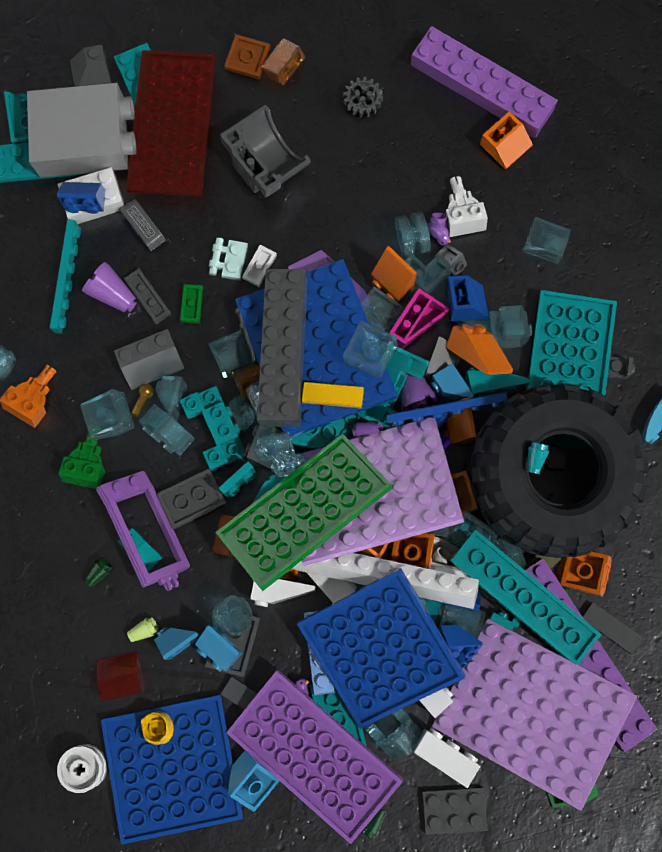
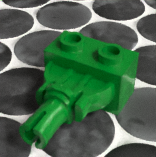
[58,426,106,489]

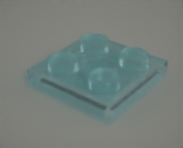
[361,287,405,338]

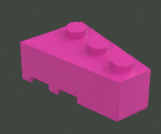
[385,288,451,349]

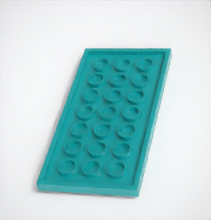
[526,290,617,452]

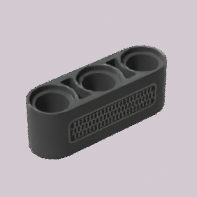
[119,199,166,251]

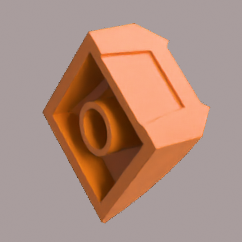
[556,551,611,597]

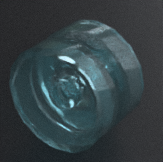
[394,211,431,258]

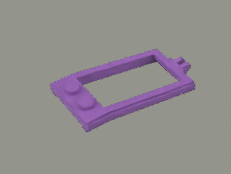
[96,471,190,591]

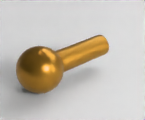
[131,383,154,417]

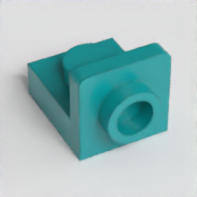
[489,611,521,631]

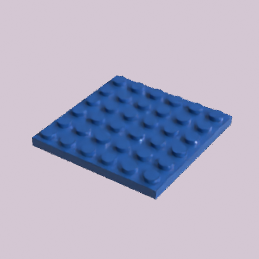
[297,568,466,729]
[101,695,243,845]

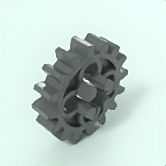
[343,77,383,118]

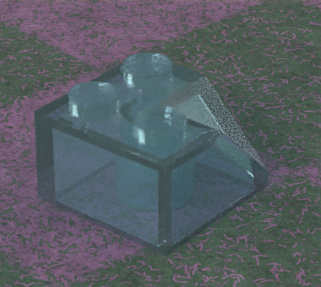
[343,321,398,379]

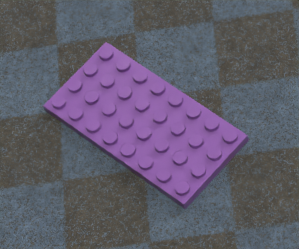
[226,670,404,844]

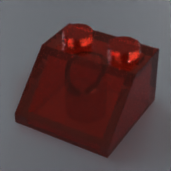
[97,652,145,702]

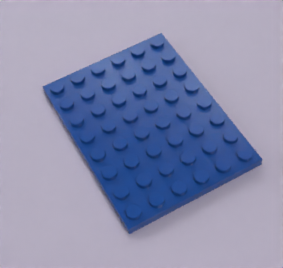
[235,259,398,439]

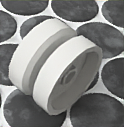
[57,744,108,793]

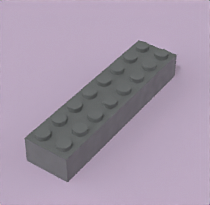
[257,269,308,427]

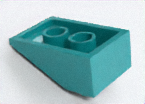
[463,367,530,398]

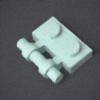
[209,238,248,281]

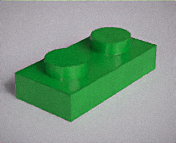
[180,284,204,324]

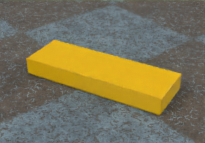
[302,382,364,408]

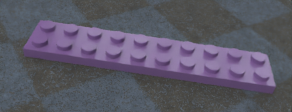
[525,558,658,752]

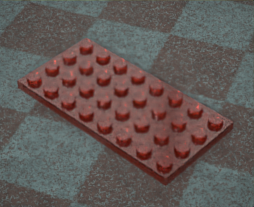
[126,50,216,197]

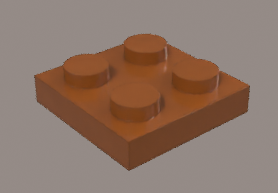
[224,34,271,80]

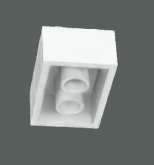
[58,167,125,224]
[412,728,481,788]

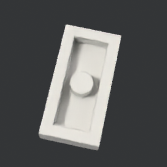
[242,245,277,287]

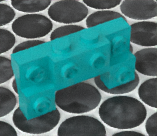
[357,344,430,429]
[180,386,247,472]

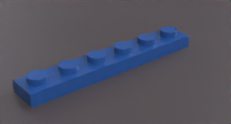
[386,392,507,426]

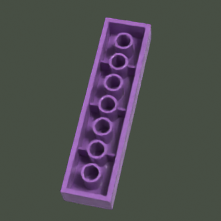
[411,26,558,139]

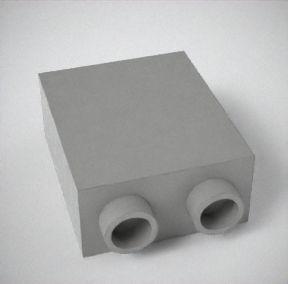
[27,83,136,177]

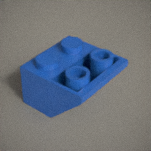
[57,182,105,214]
[445,275,489,321]
[438,625,483,668]

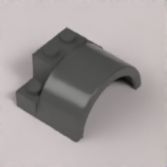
[220,105,311,198]

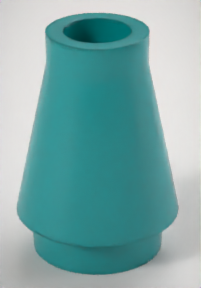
[527,442,550,474]

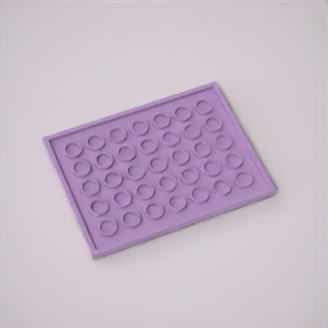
[282,417,464,566]
[432,619,637,811]

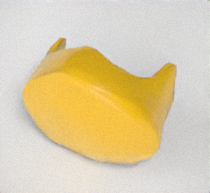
[141,711,174,745]

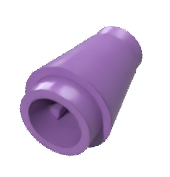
[353,422,383,438]

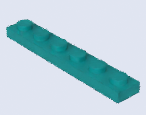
[50,219,81,334]

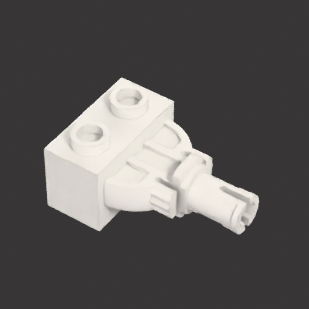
[446,176,488,237]

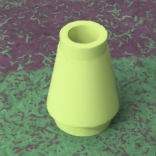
[127,617,159,642]

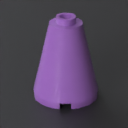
[82,262,137,313]
[399,374,439,411]

